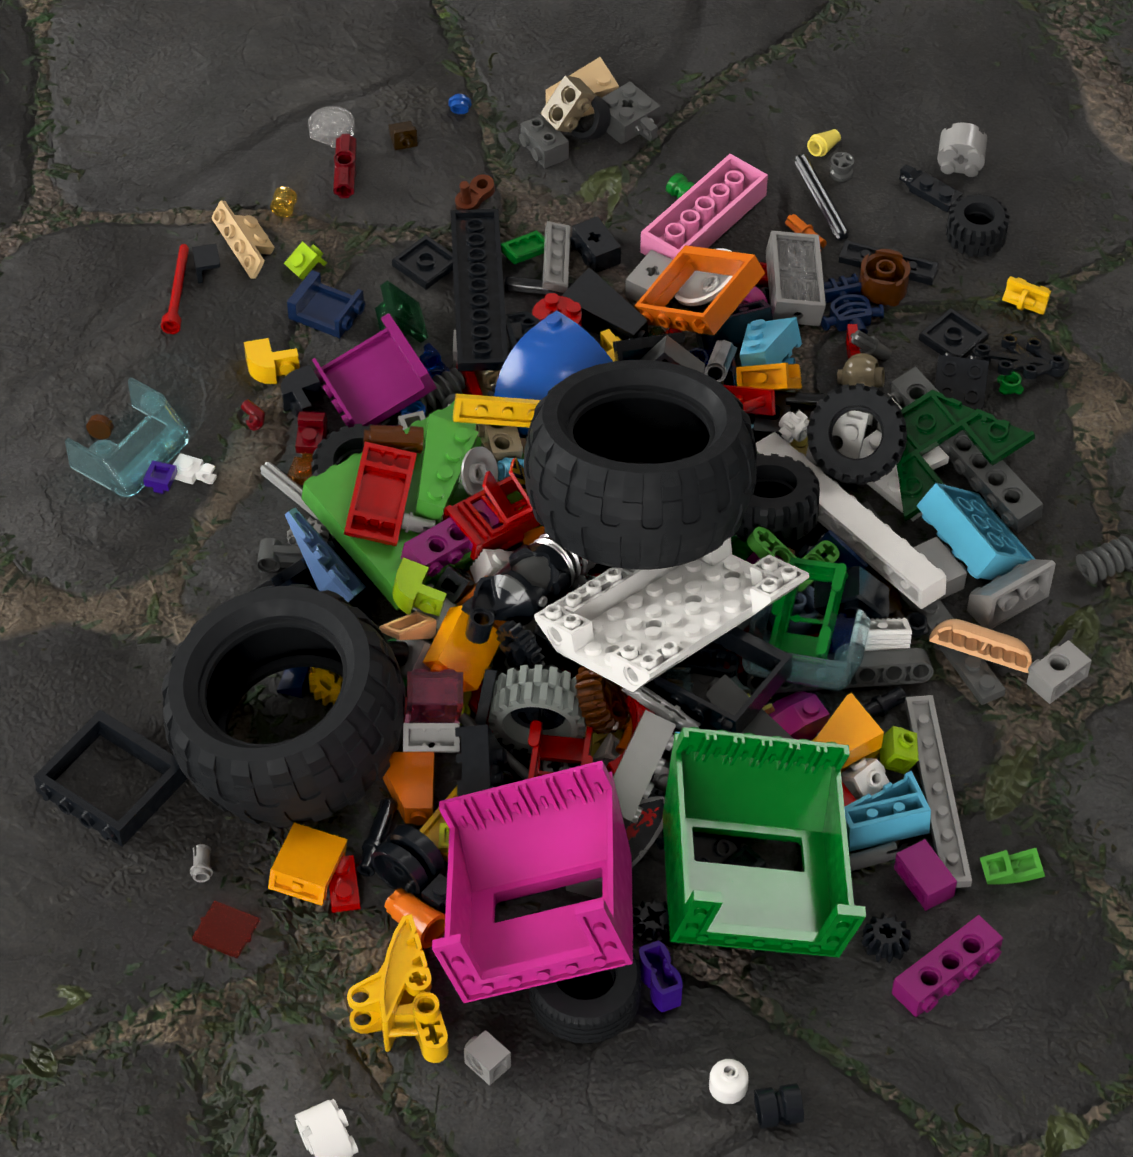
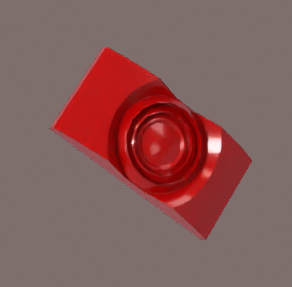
[344,442,417,547]

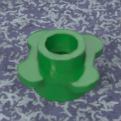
[997,372,1024,395]

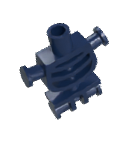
[821,273,884,334]

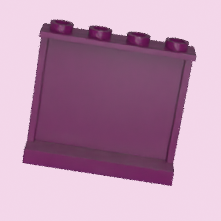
[312,313,437,428]

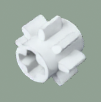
[779,410,809,443]

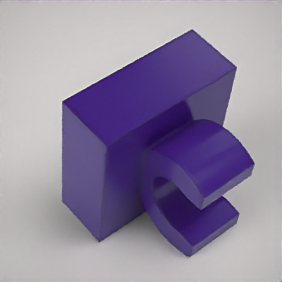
[143,460,177,494]

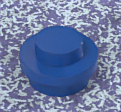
[448,94,472,114]

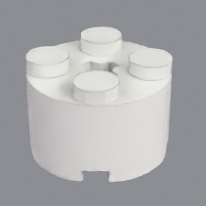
[295,1099,359,1157]

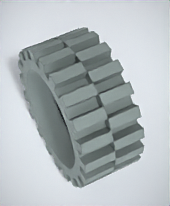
[488,664,586,753]

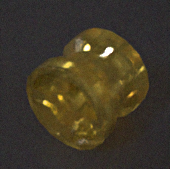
[270,187,297,217]

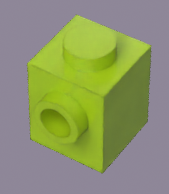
[880,726,919,774]

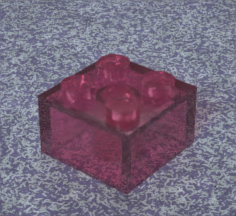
[404,669,463,723]

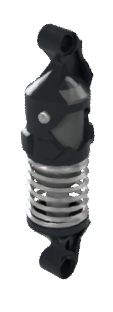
[461,533,598,644]

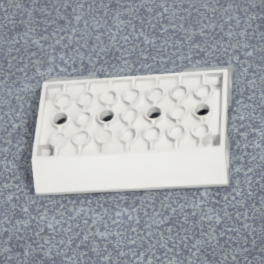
[534,537,809,692]

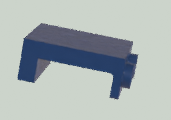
[287,270,366,338]

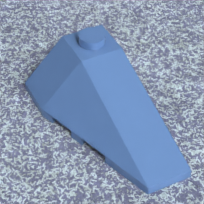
[285,508,366,603]

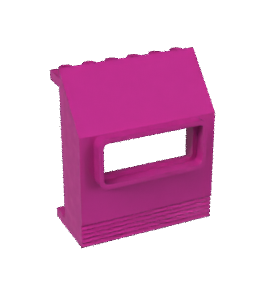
[432,760,633,1003]

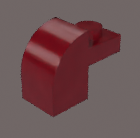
[295,411,328,454]

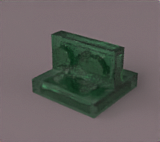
[375,280,428,343]

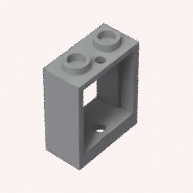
[403,723,460,753]

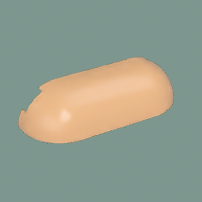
[929,619,1033,674]

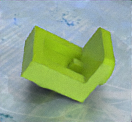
[284,241,327,280]

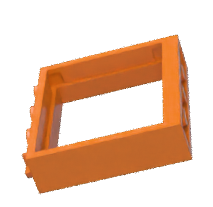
[634,245,765,335]

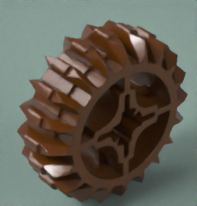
[575,666,628,734]

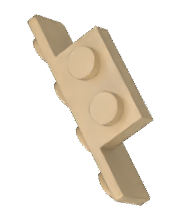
[212,201,275,279]

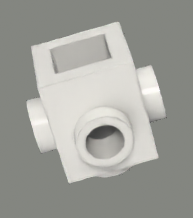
[841,757,889,800]

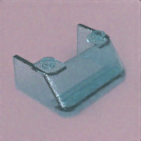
[65,377,189,497]
[742,604,871,691]

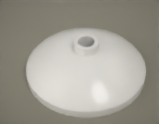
[674,248,733,306]

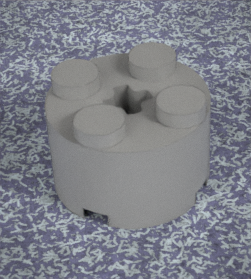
[937,122,988,177]

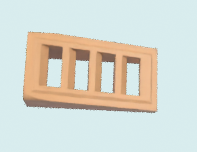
[379,611,437,640]

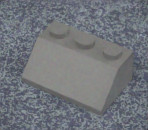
[967,559,1056,629]

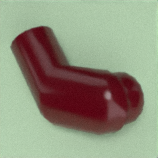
[241,399,265,431]

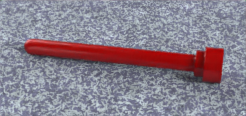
[161,244,189,334]

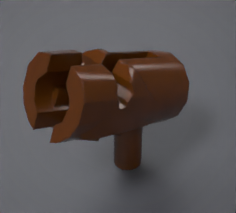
[363,425,424,454]

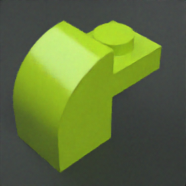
[392,557,447,616]

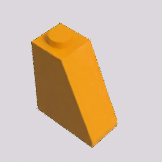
[814,693,884,770]

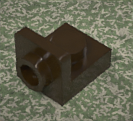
[388,121,418,150]

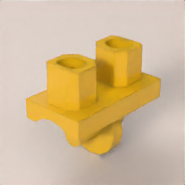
[1002,276,1051,315]

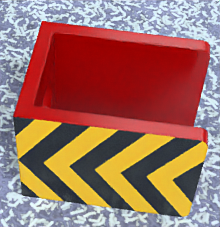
[482,458,533,523]

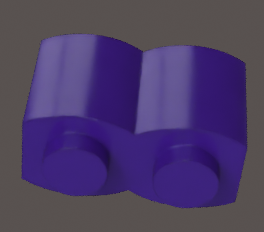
[639,940,683,1012]

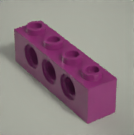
[401,496,503,577]
[892,915,1003,1017]

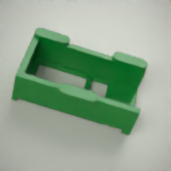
[769,557,848,665]

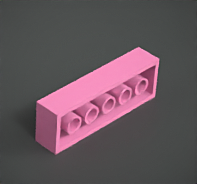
[640,154,768,259]

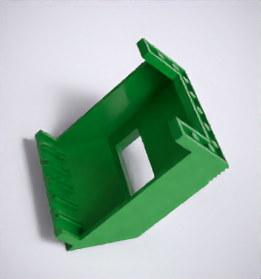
[663,727,866,957]

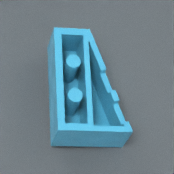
[739,317,802,367]
[844,771,931,852]

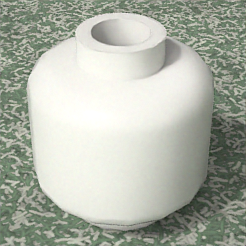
[709,1059,749,1104]

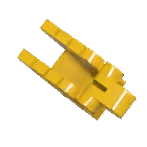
[347,914,449,1063]

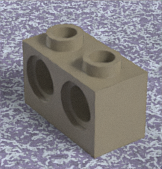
[541,75,596,133]
[475,424,523,462]

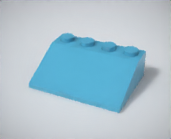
[916,483,1035,580]

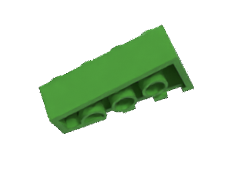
[415,414,479,525]

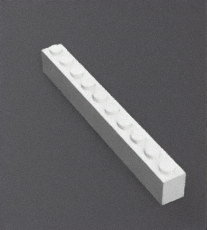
[756,432,947,609]

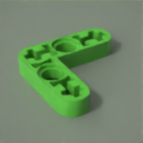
[747,527,840,592]

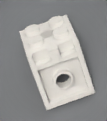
[806,410,874,465]

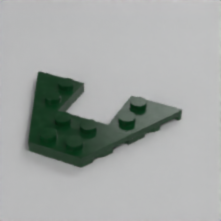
[896,390,1035,521]

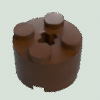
[859,249,911,306]

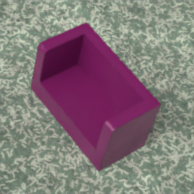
[894,839,957,911]

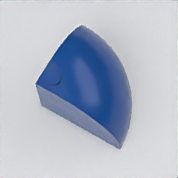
[494,310,613,438]

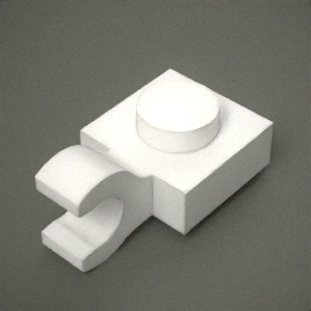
[173,453,217,485]

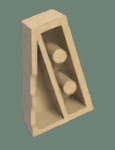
[546,57,619,117]

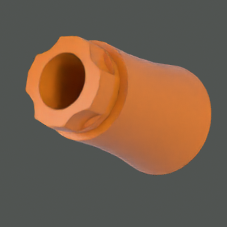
[384,888,445,949]

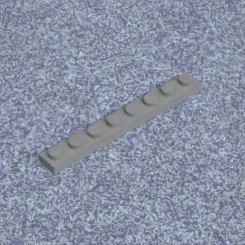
[905,695,972,888]

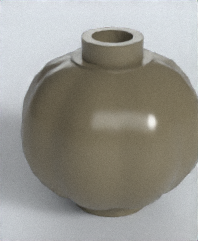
[837,353,885,388]

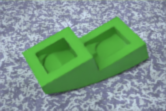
[980,848,1045,885]

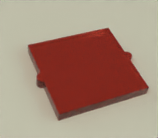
[192,901,260,959]

